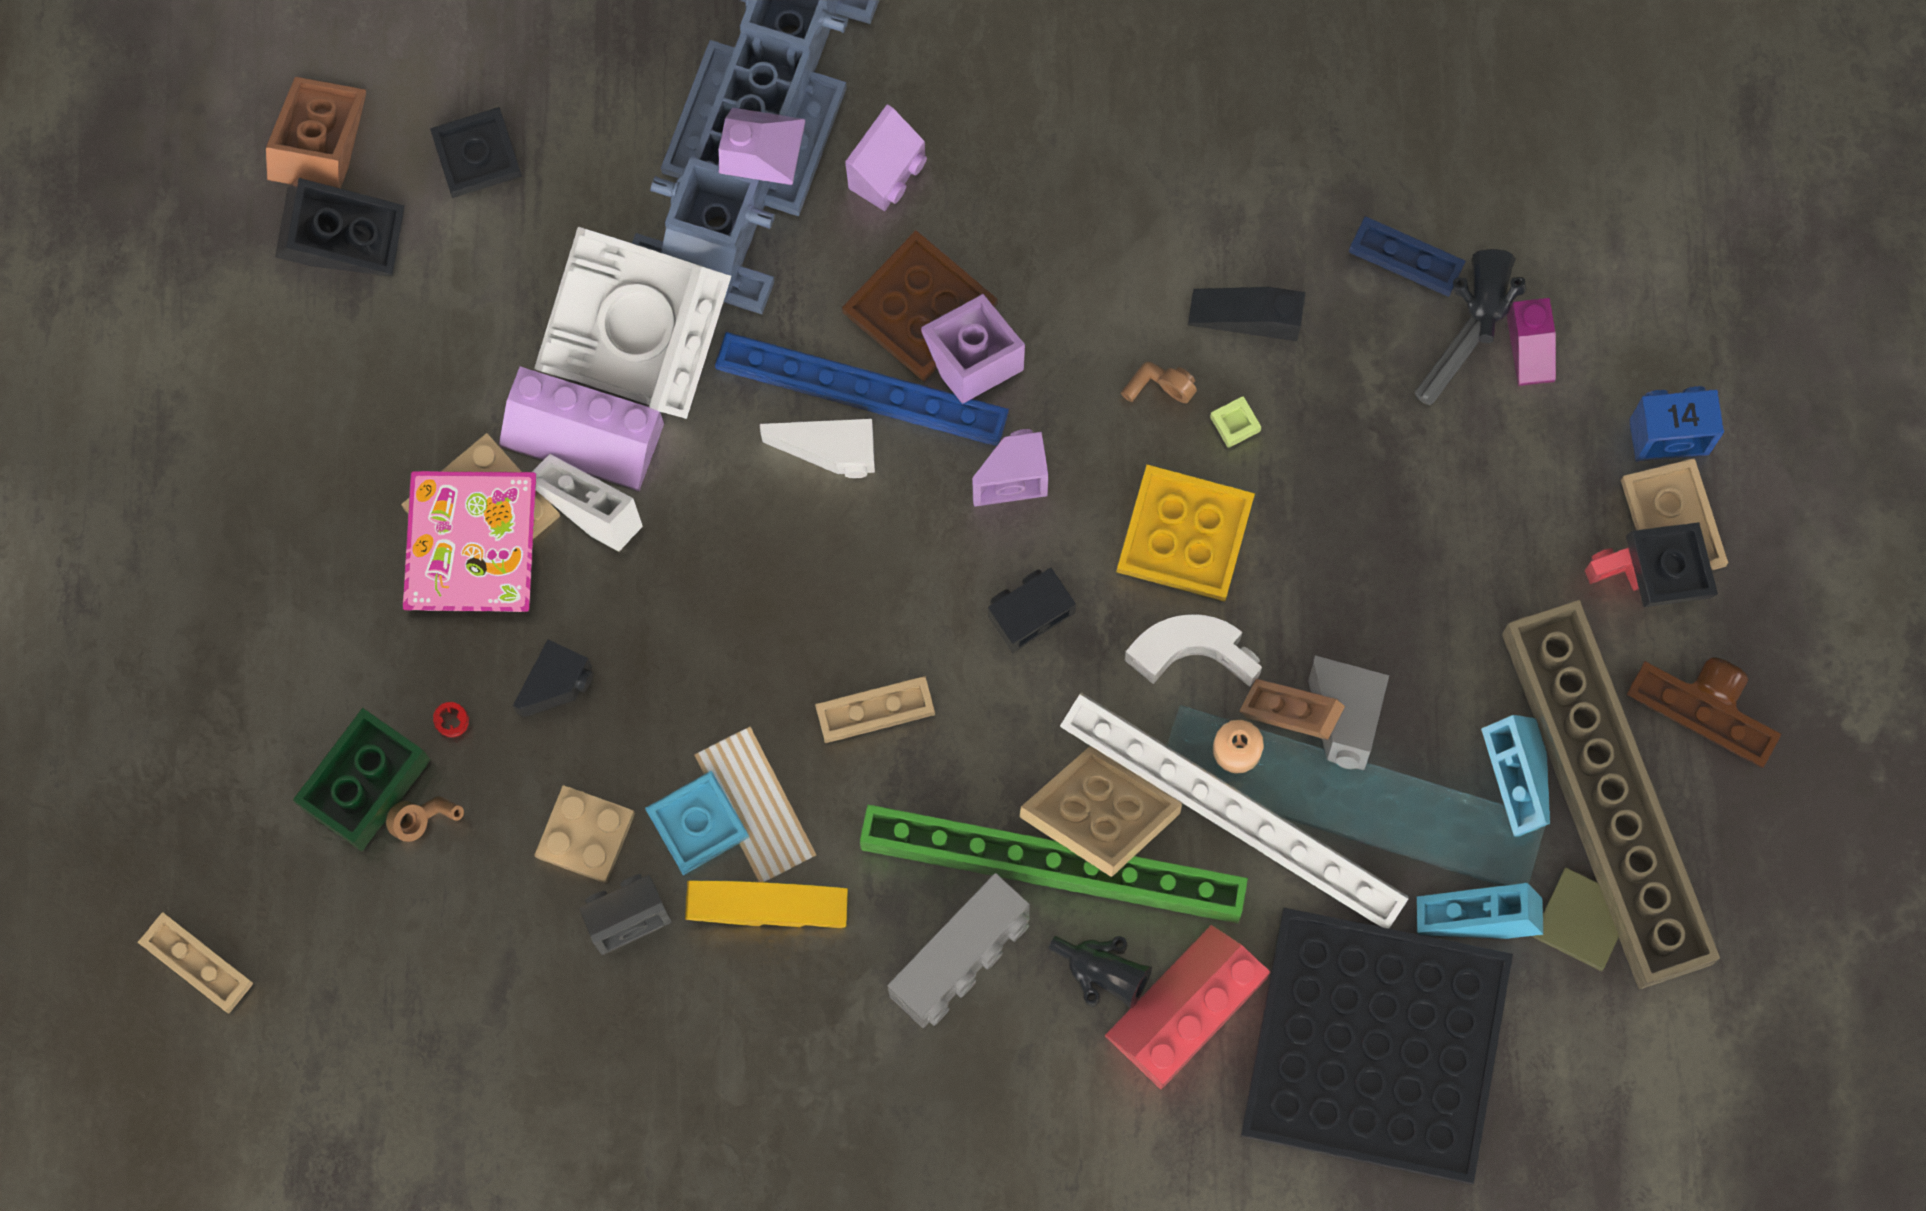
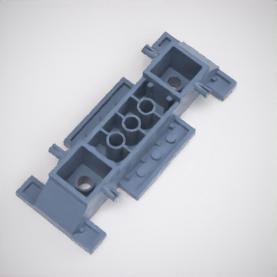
[632,0,879,315]

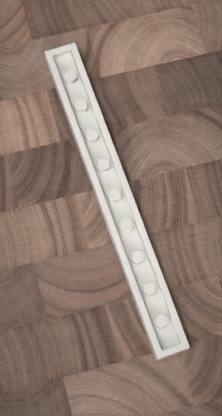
[1060,693,1408,929]

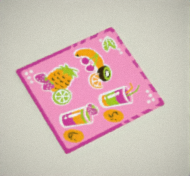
[403,471,536,612]

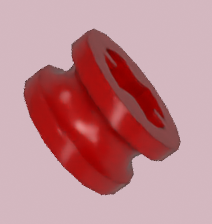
[433,702,469,737]

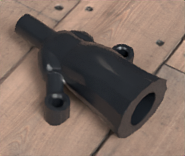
[1453,249,1527,343]
[1049,936,1152,1008]

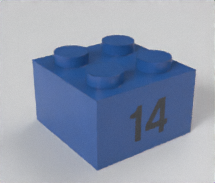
[1629,386,1724,462]

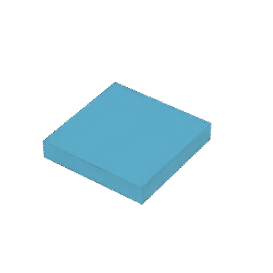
[645,771,749,875]

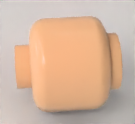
[1213,720,1264,774]

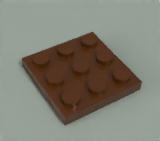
[842,230,998,382]

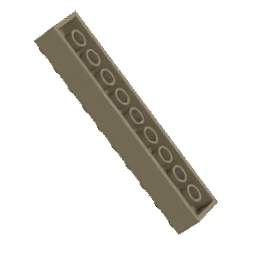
[1502,600,1720,990]

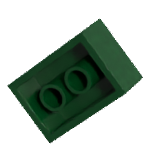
[293,707,431,852]

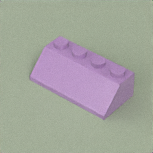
[499,367,664,491]

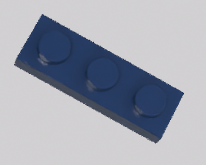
[1349,216,1466,297]

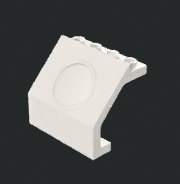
[534,227,731,419]

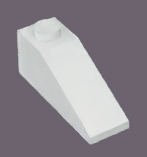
[760,419,875,478]
[532,454,643,551]

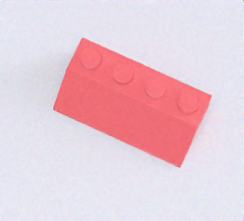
[1105,925,1270,1090]

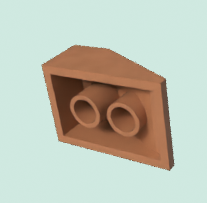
[266,77,366,189]

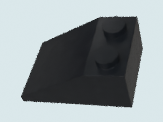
[275,178,405,276]

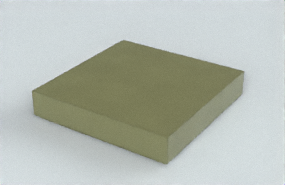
[1532,867,1619,971]

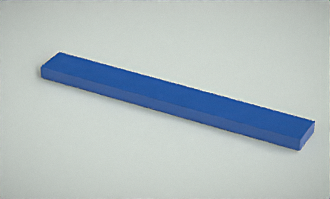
[715,332,1009,446]

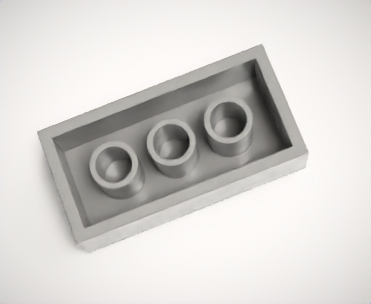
[887,873,1030,1028]

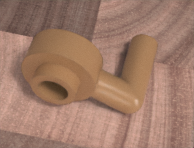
[1121,362,1197,403]
[386,796,464,842]

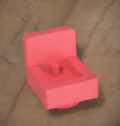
[1585,548,1639,591]

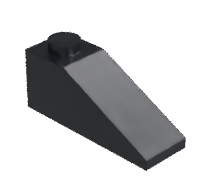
[1188,287,1306,341]

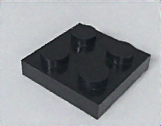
[430,107,522,198]
[1625,522,1718,607]

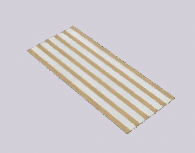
[694,727,816,882]

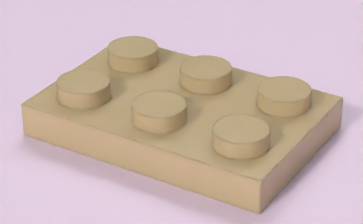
[1621,458,1728,570]

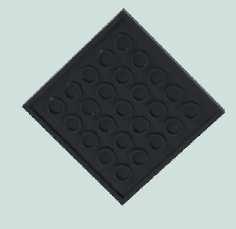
[1240,908,1513,1185]

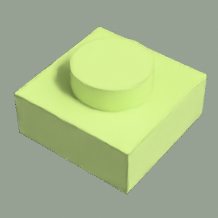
[1210,396,1261,448]

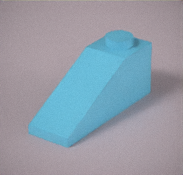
[1481,715,1550,837]
[1417,883,1543,939]

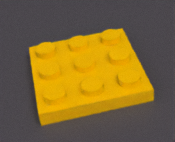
[1117,464,1255,602]

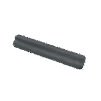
[1415,316,1480,405]

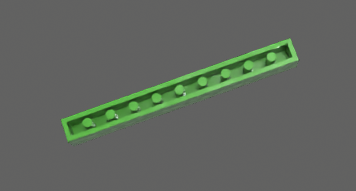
[860,805,1248,924]

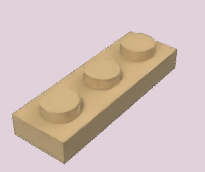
[815,676,935,743]
[138,912,254,1014]

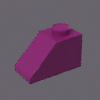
[1507,298,1556,386]

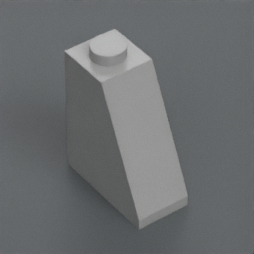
[1308,655,1389,770]

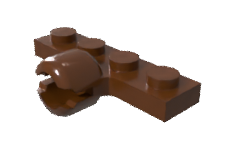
[1626,657,1782,768]

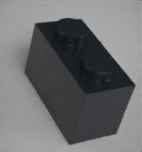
[988,568,1076,653]

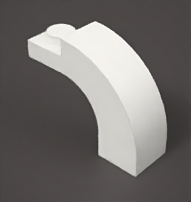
[1124,614,1262,687]

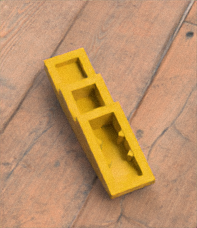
[685,880,848,928]

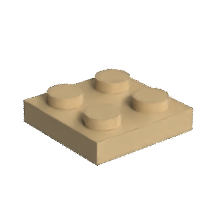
[535,785,635,884]

